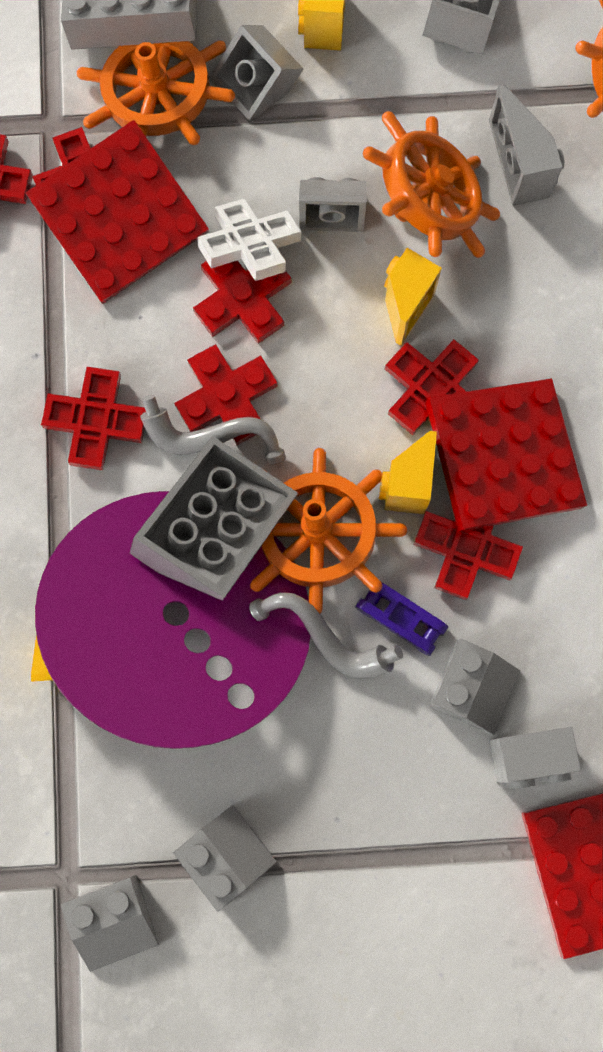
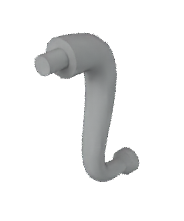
[140,395,286,465]
[249,593,403,678]

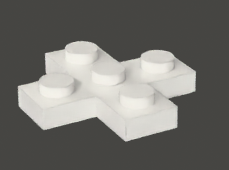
[198,199,301,281]

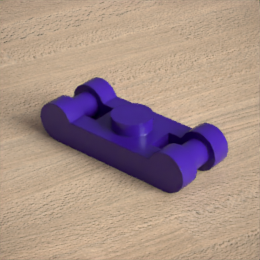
[355,582,449,656]

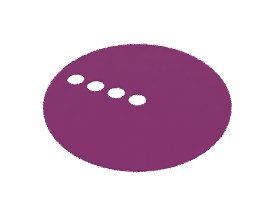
[35,491,311,749]

